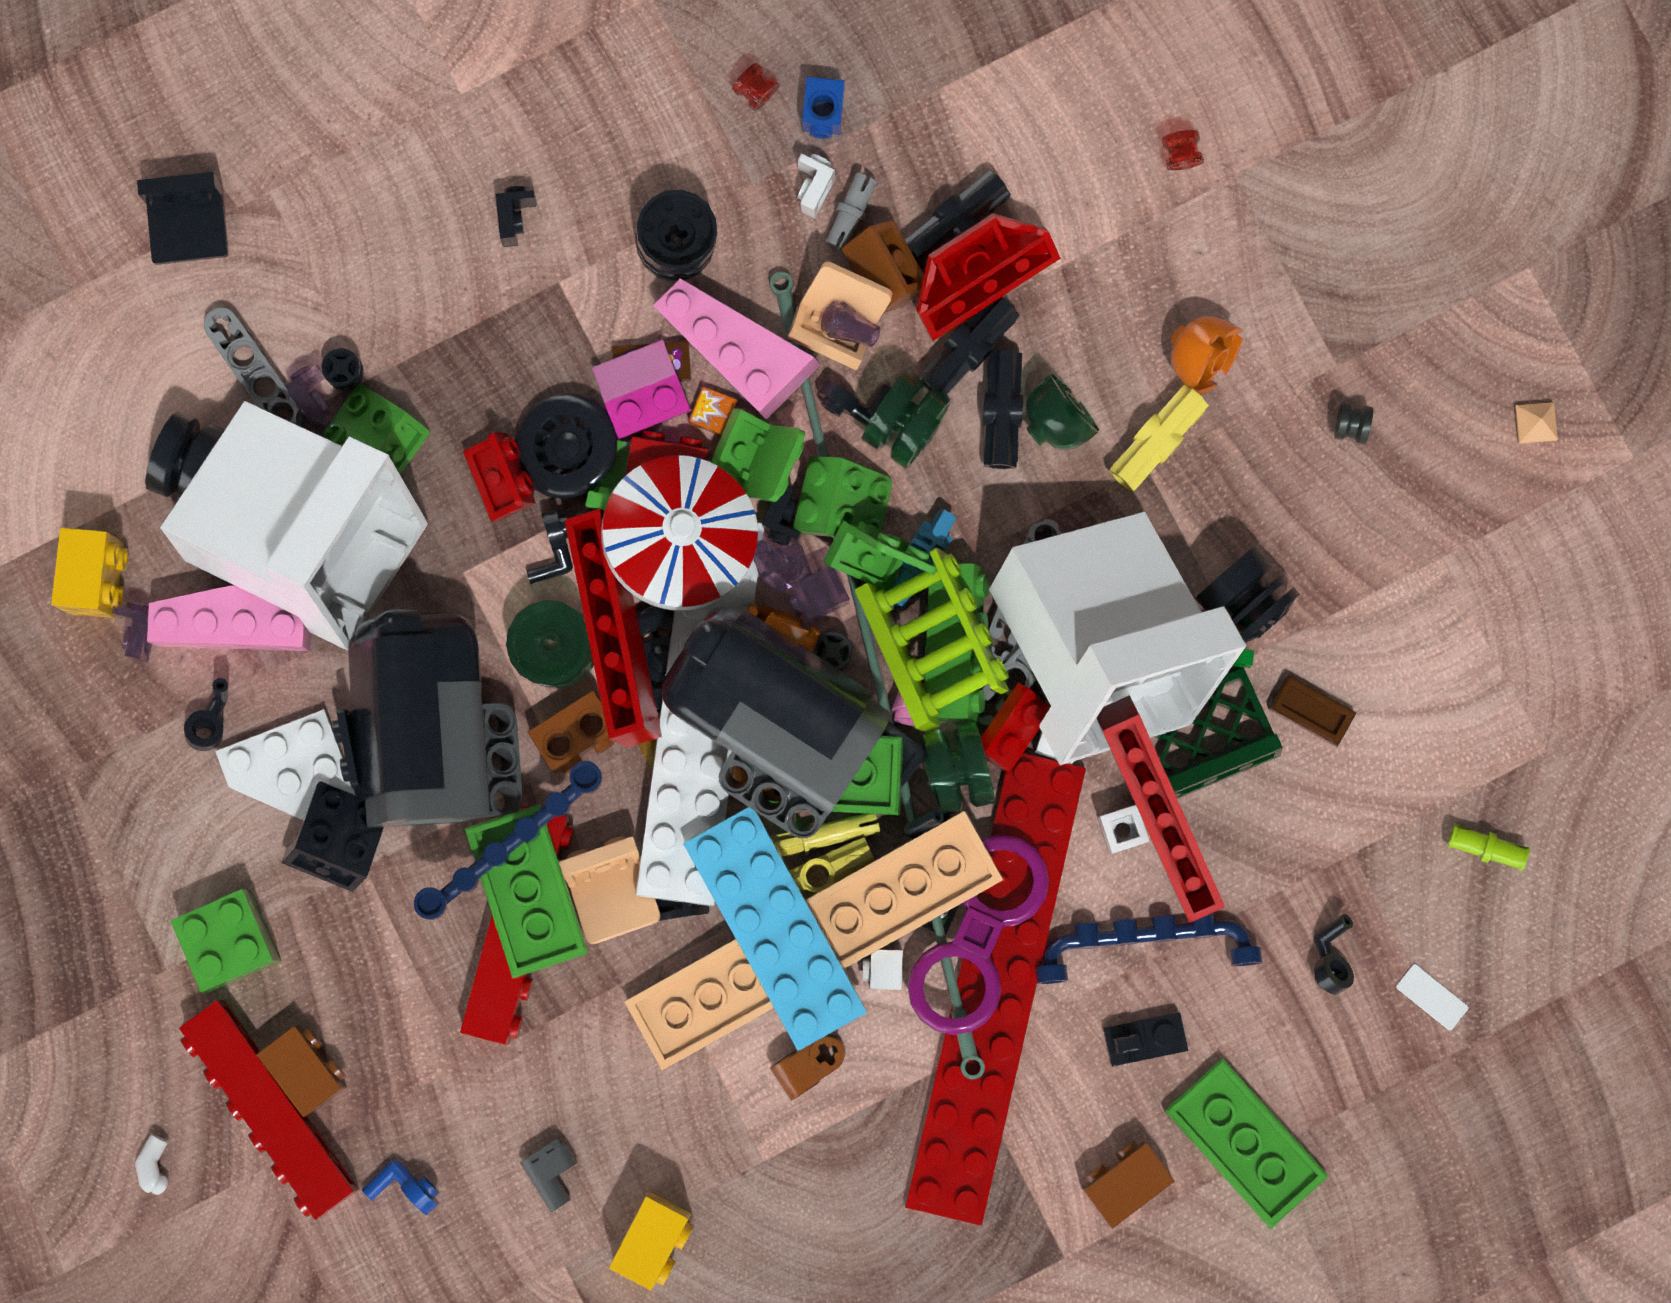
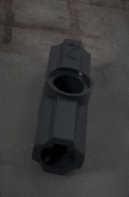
[905,170,1011,269]
[918,297,1020,401]
[983,350,1023,470]

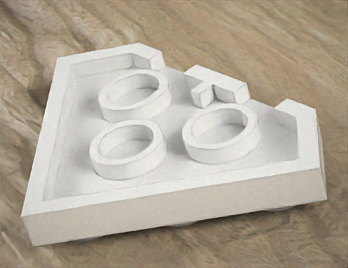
[215,709,358,820]

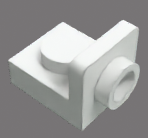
[797,154,836,219]

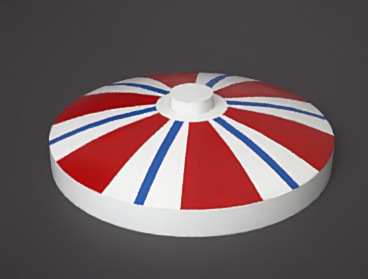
[601,455,758,611]

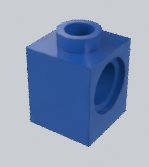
[802,77,845,139]

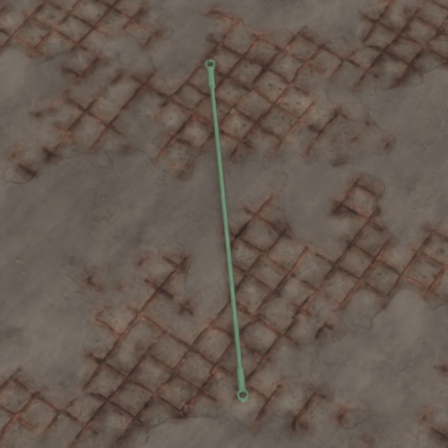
[770,272,985,1079]

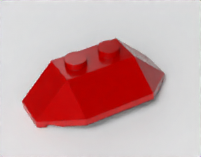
[916,213,1061,341]

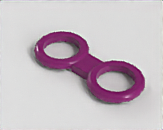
[907,834,1049,1035]

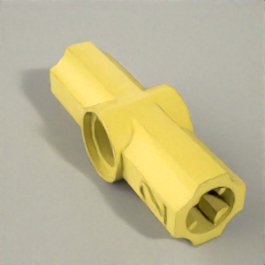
[1108,384,1209,493]
[789,837,875,900]

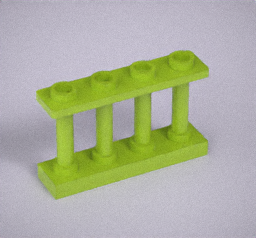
[855,548,1009,733]

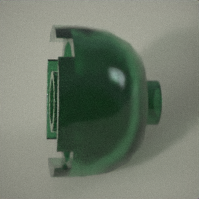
[1026,373,1099,450]

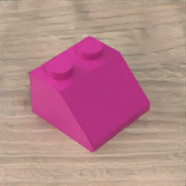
[592,340,691,439]

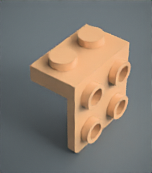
[787,262,893,370]
[559,836,661,944]

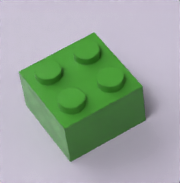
[170,889,281,993]

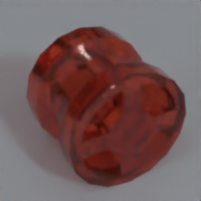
[732,62,780,111]
[1162,130,1204,171]

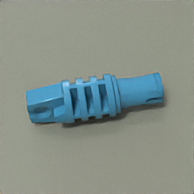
[890,509,957,609]

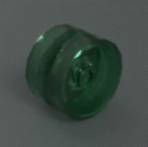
[861,369,953,470]
[506,600,594,689]
[921,721,995,816]

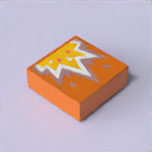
[689,387,738,436]

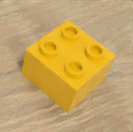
[51,528,128,618]
[609,1192,694,1291]

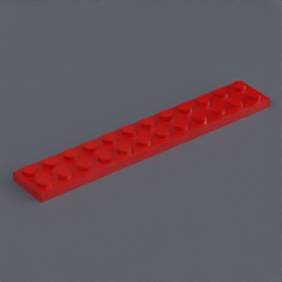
[905,753,1086,1226]

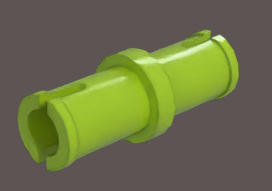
[1447,823,1530,871]

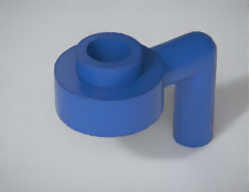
[362,1160,439,1215]

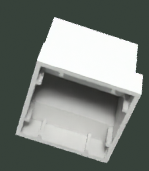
[160,401,428,650]
[989,512,1246,765]

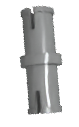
[825,173,878,252]

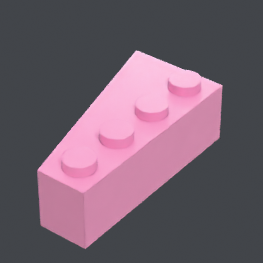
[653,279,820,419]
[147,585,311,651]

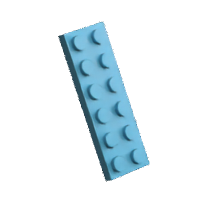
[683,807,867,1051]

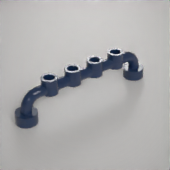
[414,761,603,920]
[1036,912,1263,984]

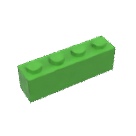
[924,564,990,723]

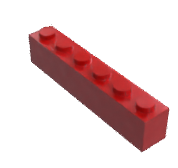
[565,509,662,748]
[1096,695,1225,923]
[460,805,574,1045]
[179,1000,360,1220]

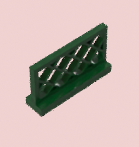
[1128,668,1283,805]

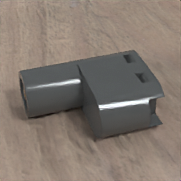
[520,1138,578,1212]

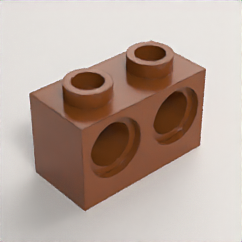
[527,691,615,775]

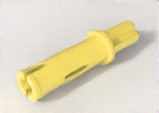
[770,813,880,857]

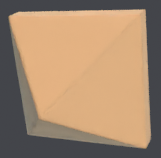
[1515,402,1558,444]

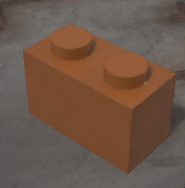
[842,220,924,313]
[257,1025,347,1118]
[1081,1140,1175,1229]

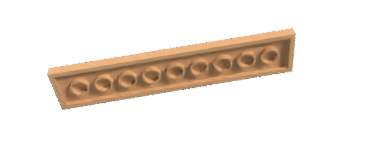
[625,811,1004,1070]

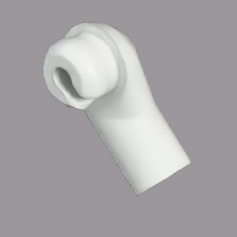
[135,1133,168,1195]

